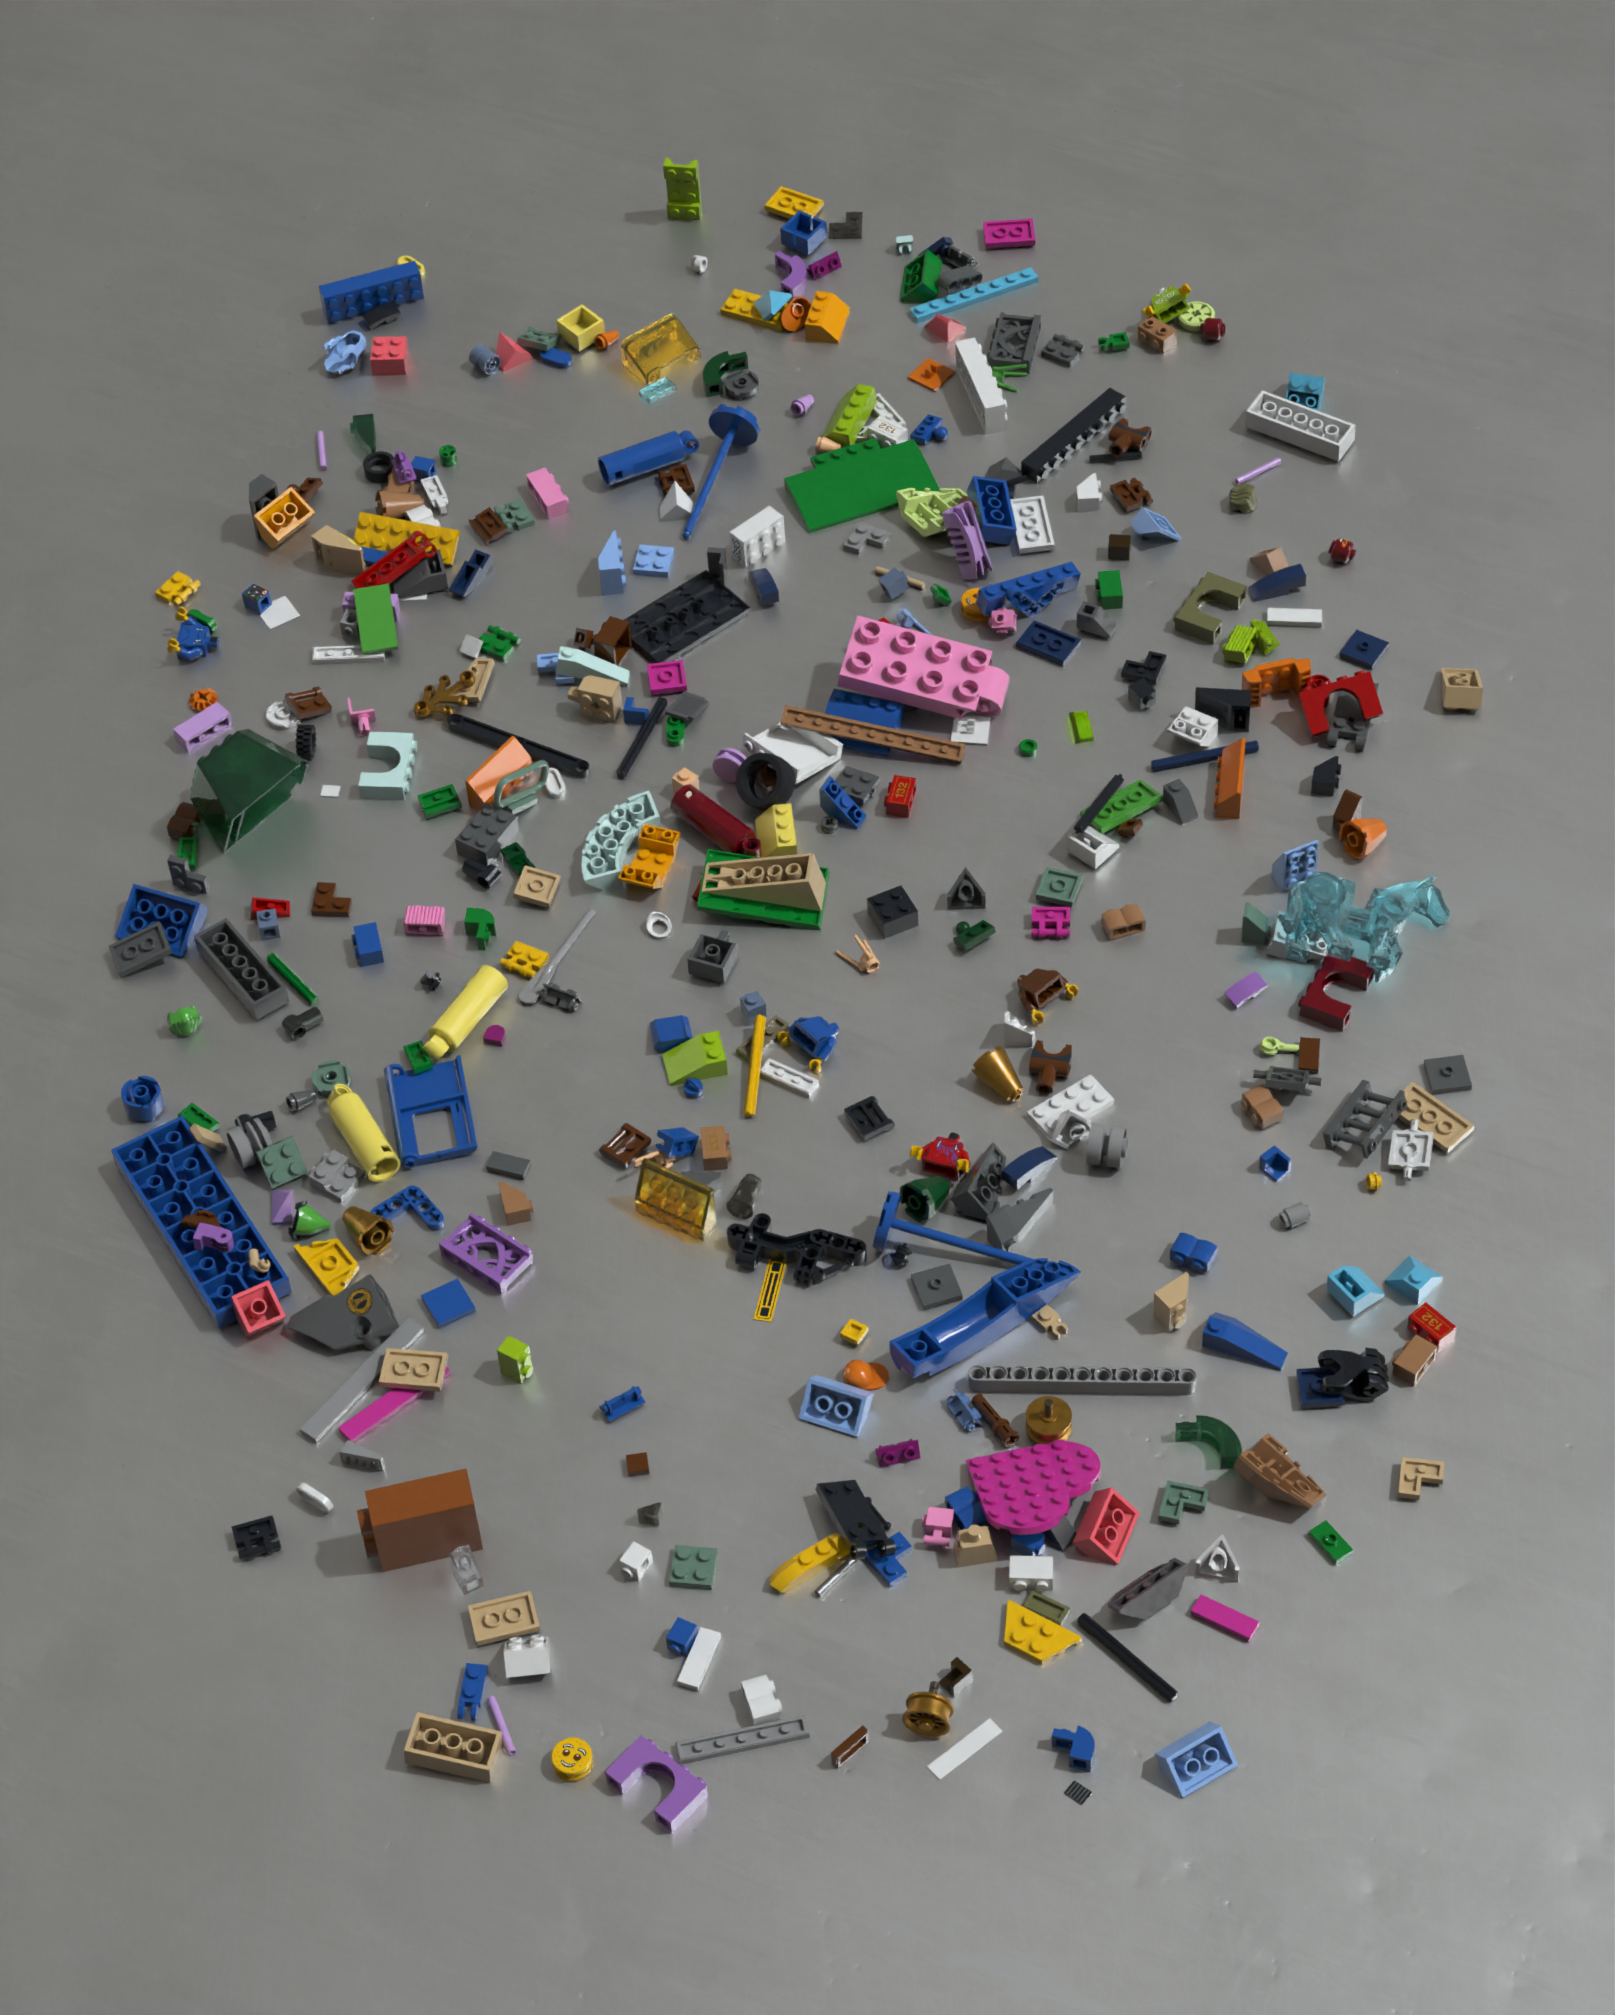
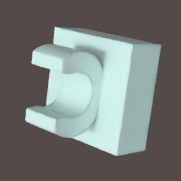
[895,235,913,254]

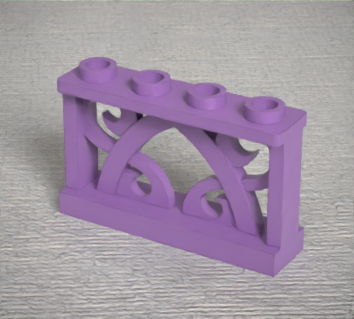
[439,1213,534,1295]

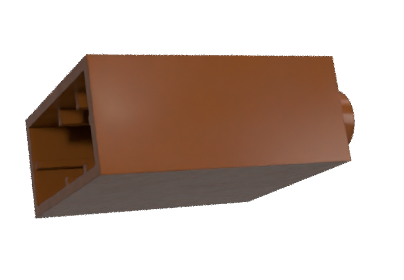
[357,1468,483,1572]

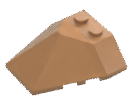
[1233,1433,1327,1509]

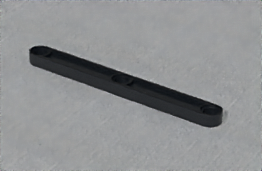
[447,714,590,778]

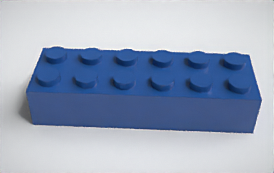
[318,261,424,324]

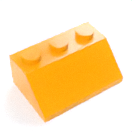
[805,291,850,344]
[253,487,315,550]

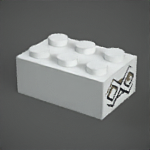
[730,506,785,568]

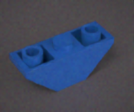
[819,776,867,829]

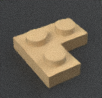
[1398,1457,1445,1500]

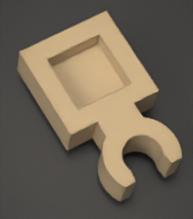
[1032,1305,1068,1340]

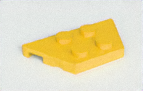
[293,1238,359,1295]
[1004,1600,1082,1665]

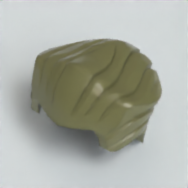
[1229,483,1258,514]

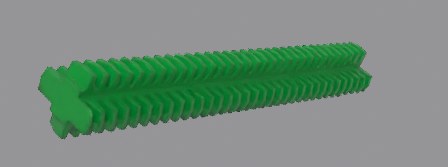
[267,952,319,1005]

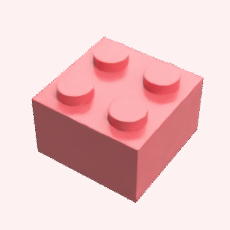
[370,336,409,375]

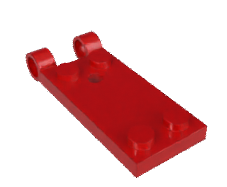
[351,531,437,589]

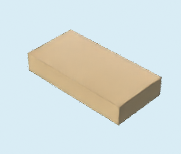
[190,1124,227,1152]

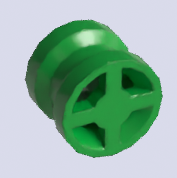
[439,445,457,467]

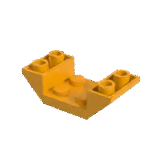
[618,824,680,889]

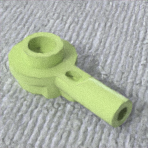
[1259,1037,1299,1055]

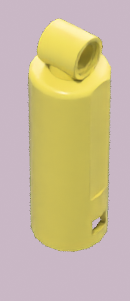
[422,965,508,1061]
[327,1084,401,1182]

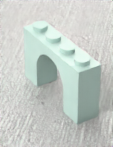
[358,731,417,800]

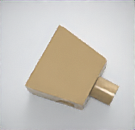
[953,1525,997,1568]

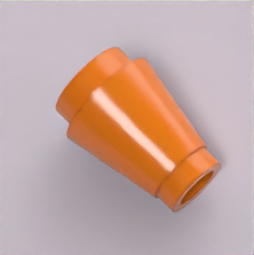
[594,330,619,350]

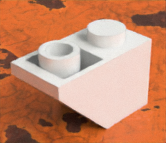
[1076,473,1102,512]

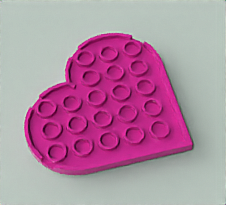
[966,1439,1101,1535]

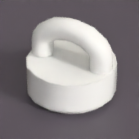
[691,255,708,273]

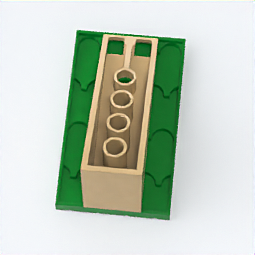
[697,849,830,930]

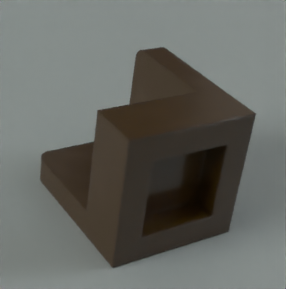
[1108,534,1131,560]
[939,1657,973,1698]

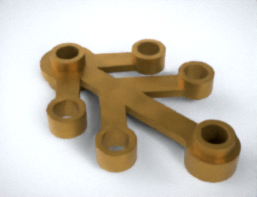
[414,670,475,717]

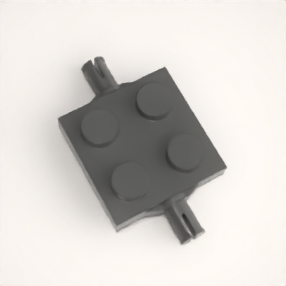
[1253,1066,1322,1093]

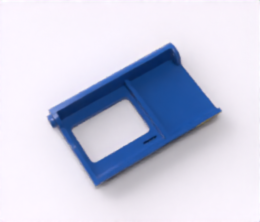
[384,1055,477,1168]

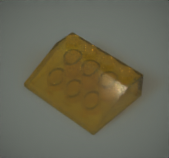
[635,1158,717,1242]

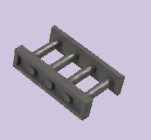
[1323,1080,1407,1159]

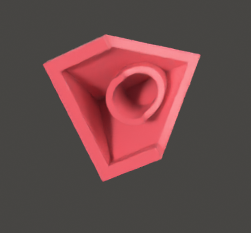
[924,313,966,342]
[496,332,532,372]

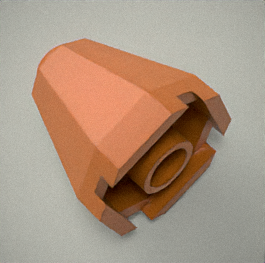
[1339,818,1387,859]

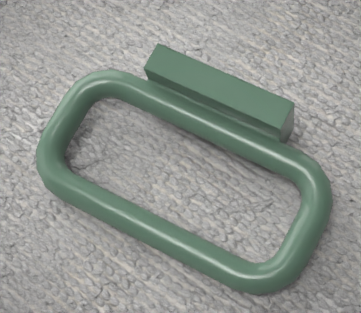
[493,760,549,814]

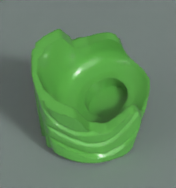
[167,1005,202,1037]

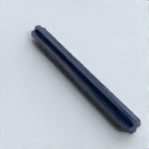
[1151,740,1259,771]

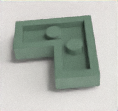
[1158,1480,1209,1524]

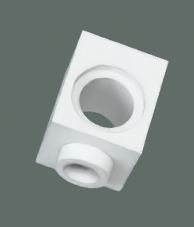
[619,1541,653,1581]

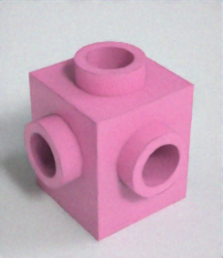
[989,608,1017,635]

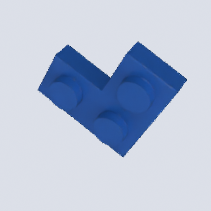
[865,1531,912,1587]

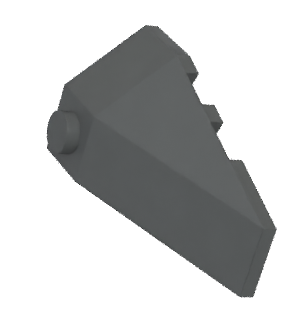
[950,1143,1006,1221]
[987,1188,1053,1252]

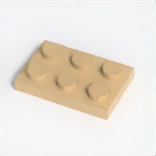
[379,1348,448,1392]
[468,1590,540,1646]

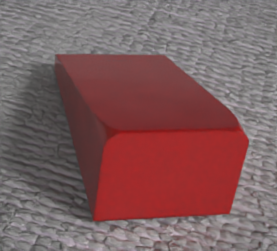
[250,897,290,920]

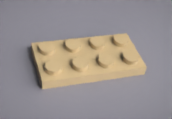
[1386,1082,1474,1154]

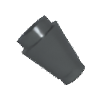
[286,1089,317,1111]

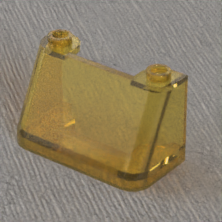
[621,314,701,388]

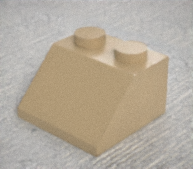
[1153,1272,1189,1332]

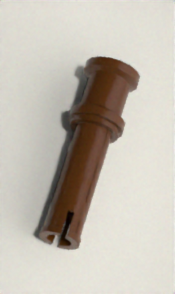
[971,1393,1020,1447]

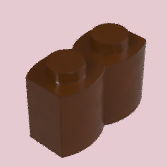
[167,802,206,839]

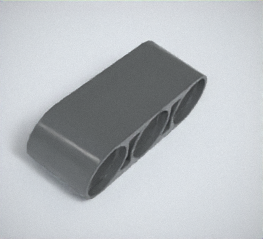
[937,265,983,293]

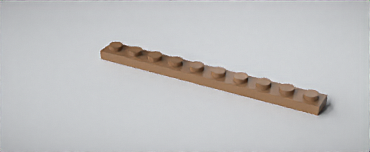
[781,705,965,763]

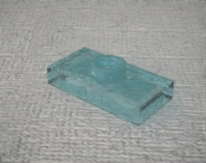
[639,376,677,404]

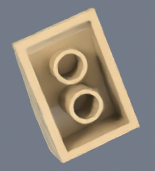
[1440,668,1483,711]

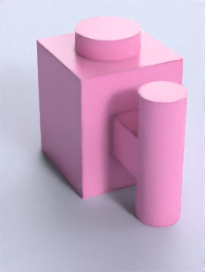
[922,1507,954,1547]

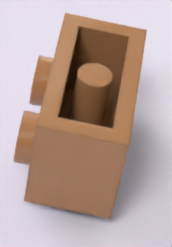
[1138,315,1177,353]

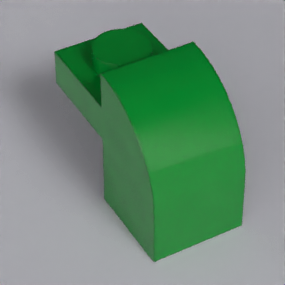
[464,908,496,950]

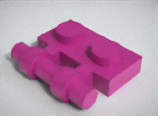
[1032,907,1070,938]

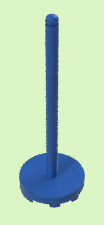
[682,404,761,539]
[872,1191,1032,1265]

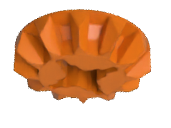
[189,687,218,711]

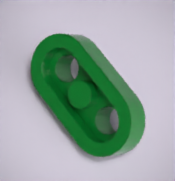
[186,609,217,635]
[666,716,685,747]

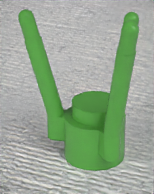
[991,364,1027,392]

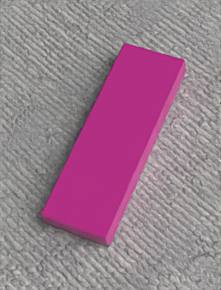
[1191,1594,1259,1642]

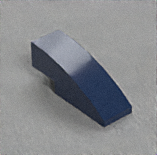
[449,549,494,597]
[1248,564,1306,602]
[748,568,779,605]
[1002,1146,1057,1190]

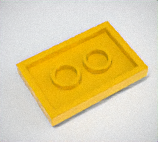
[764,186,824,219]

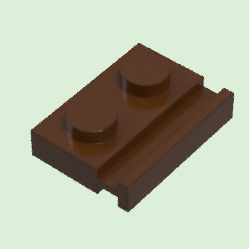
[468,507,508,545]

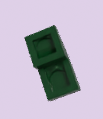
[500,842,535,878]

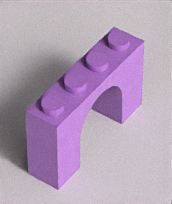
[605,1735,708,1833]

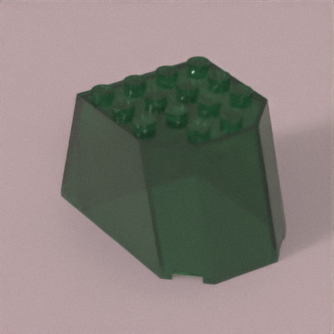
[190,729,309,854]

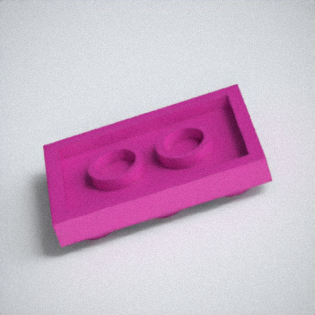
[983,218,1035,249]

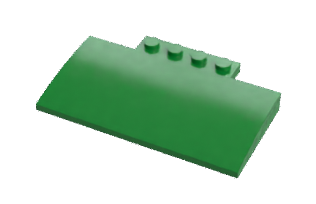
[784,438,939,533]

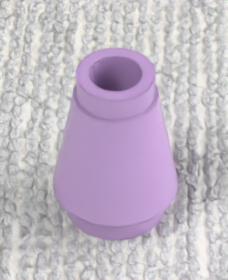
[790,394,814,416]

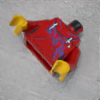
[909,1132,971,1180]

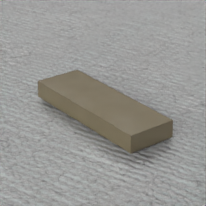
[736,1015,790,1062]

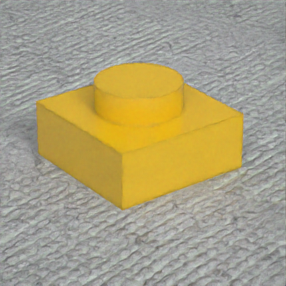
[840,1318,868,1346]

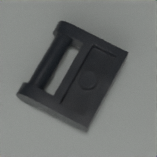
[844,1096,895,1141]

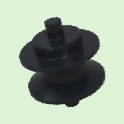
[890,1243,912,1266]

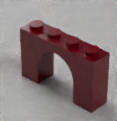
[1298,949,1375,1032]

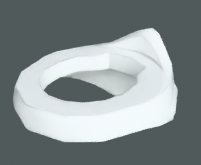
[646,911,672,939]

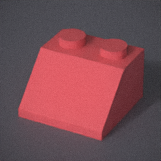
[231,1280,286,1338]

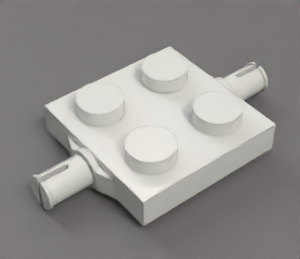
[1388,1118,1434,1181]

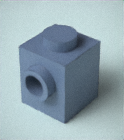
[878,567,909,600]
[257,909,280,941]
[740,991,767,1026]

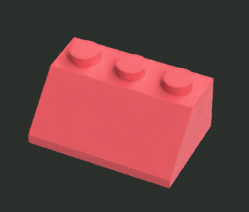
[1073,1487,1140,1565]

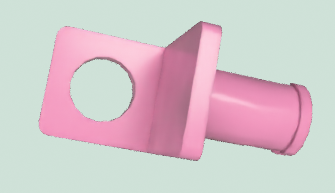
[347,698,376,736]

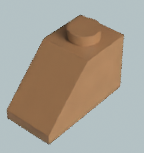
[1250,547,1289,576]
[498,1182,534,1226]

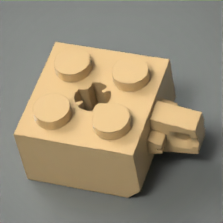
[568,675,622,722]

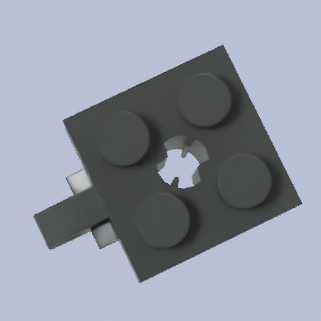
[687,930,739,983]

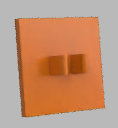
[908,358,955,392]

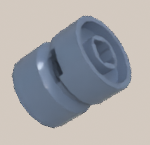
[469,344,501,375]

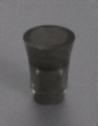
[726,1174,762,1219]

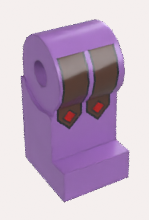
[193,1222,234,1253]

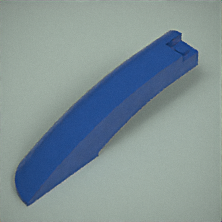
[889,1258,1081,1378]

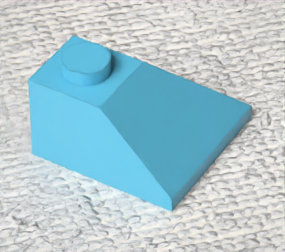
[1385,1255,1443,1305]

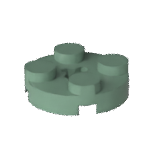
[311,1060,351,1097]

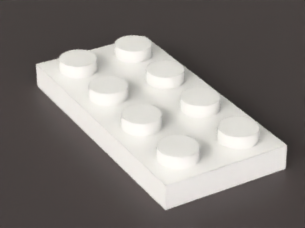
[1010,495,1055,554]
[1027,1074,1115,1140]

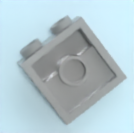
[308,1149,366,1203]

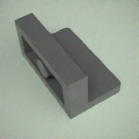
[707,547,728,585]

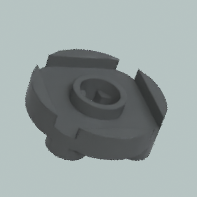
[725,370,759,400]

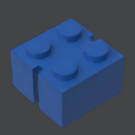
[780,210,827,255]

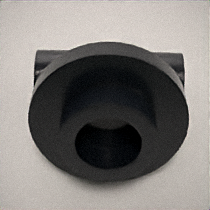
[420,971,441,990]

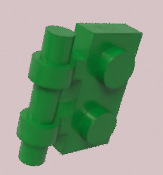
[479,625,521,662]

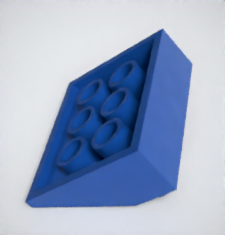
[825,688,904,757]
[115,884,209,957]

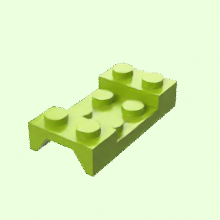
[663,157,702,220]

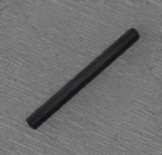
[616,697,667,778]
[1074,774,1124,834]
[1077,1613,1178,1702]

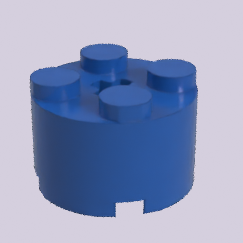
[121,1076,164,1123]

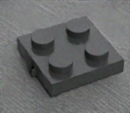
[835,766,880,805]

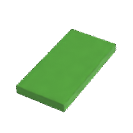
[353,584,398,655]
[1080,779,1163,834]

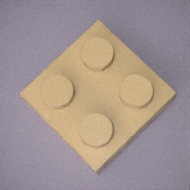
[513,865,561,908]

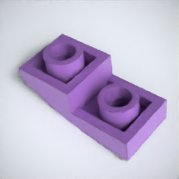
[1224,971,1268,1009]

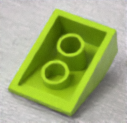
[662,1030,728,1086]

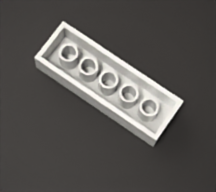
[955,337,1008,434]
[1245,390,1356,461]

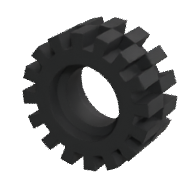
[295,725,317,758]

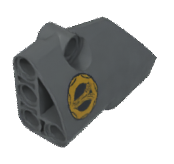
[286,1274,399,1351]

